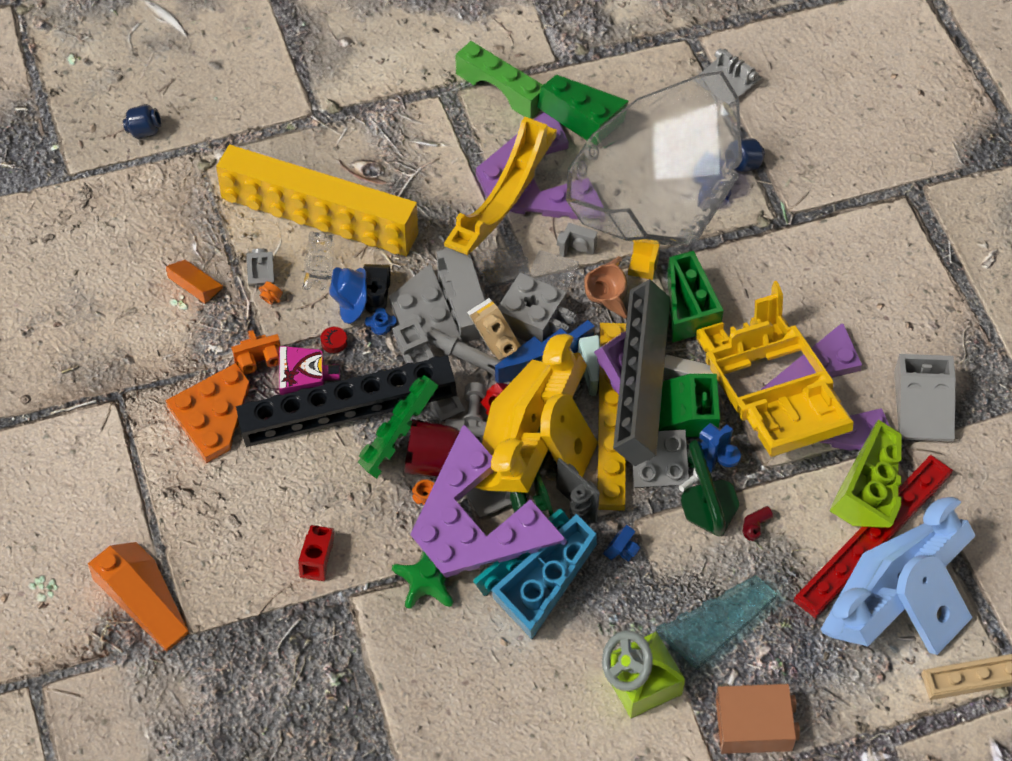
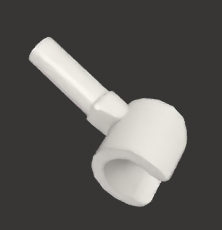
[679,468,700,492]

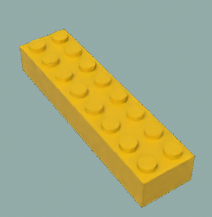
[216,144,418,257]

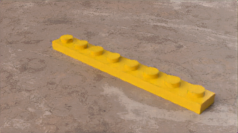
[597,323,626,511]

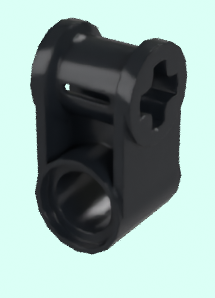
[363,264,391,313]

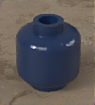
[123,104,162,139]
[726,138,765,172]

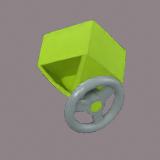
[602,630,685,718]

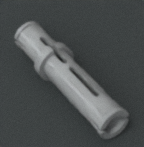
[427,327,502,376]

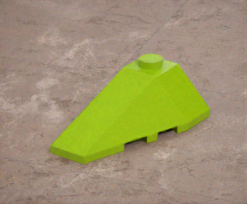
[829,419,902,527]

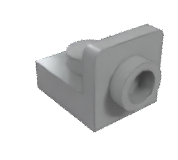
[556,223,598,257]
[246,248,275,286]

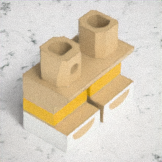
[467,298,521,360]

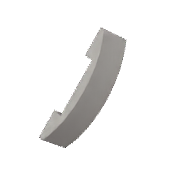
[392,317,465,423]

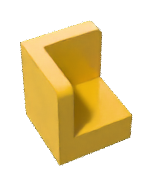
[628,237,660,280]

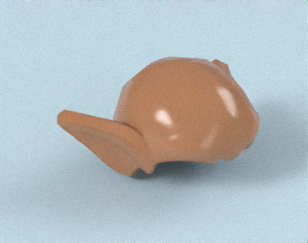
[584,256,628,319]

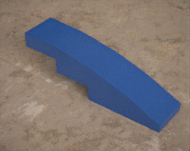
[495,320,595,383]

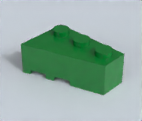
[537,74,629,146]
[667,251,724,343]

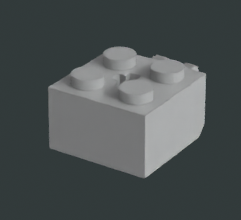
[498,272,579,342]

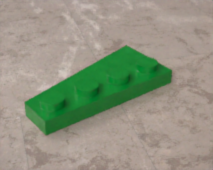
[358,375,439,479]

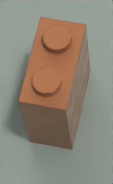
[715,684,800,754]

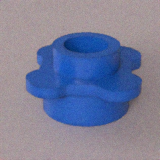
[365,308,397,335]

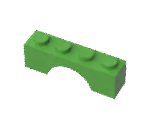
[455,41,543,119]

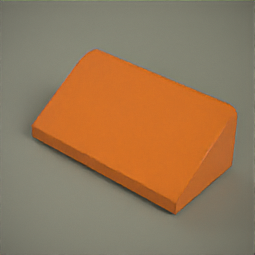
[166,260,223,304]

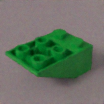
[659,374,720,437]

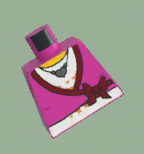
[279,346,340,395]

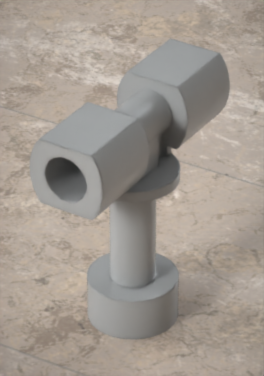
[445,382,487,443]

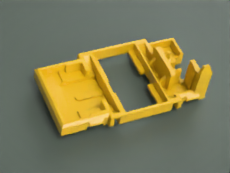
[697,281,854,457]

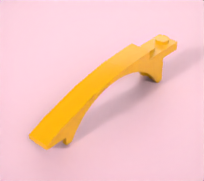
[444,117,557,255]

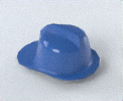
[329,267,367,324]

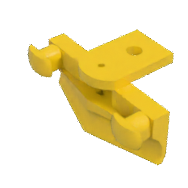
[474,334,598,493]

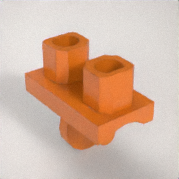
[231,330,281,375]

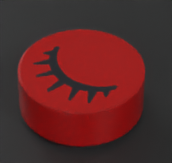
[320,327,347,353]

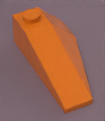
[87,542,189,652]

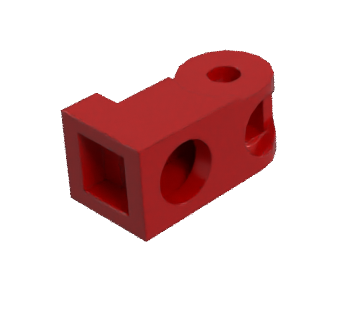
[298,525,335,582]

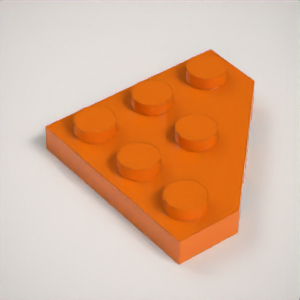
[165,363,250,463]

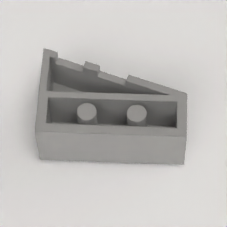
[437,248,486,342]

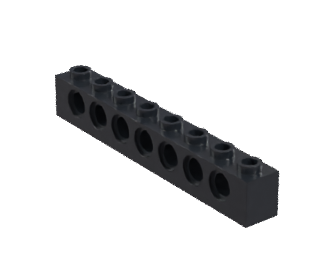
[236,355,457,447]

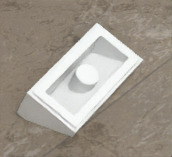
[663,355,713,380]

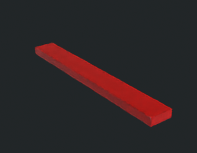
[793,454,953,619]

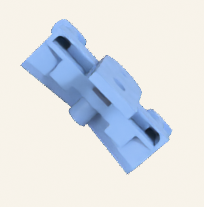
[821,497,976,655]

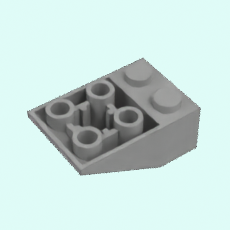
[894,354,956,442]

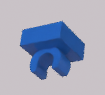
[602,525,640,561]

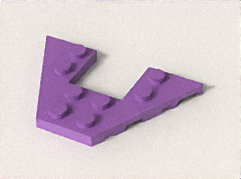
[476,112,606,222]
[761,323,902,453]
[410,424,568,577]

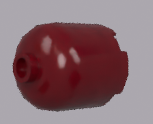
[404,419,460,477]

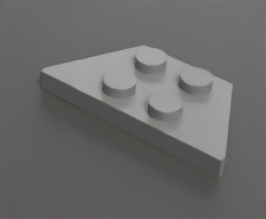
[389,265,463,346]

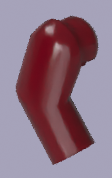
[742,506,773,541]

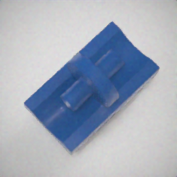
[699,423,741,472]

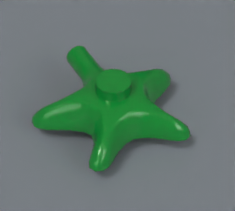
[392,550,454,609]

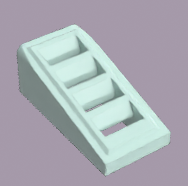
[578,335,600,396]

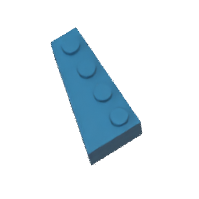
[491,514,597,639]

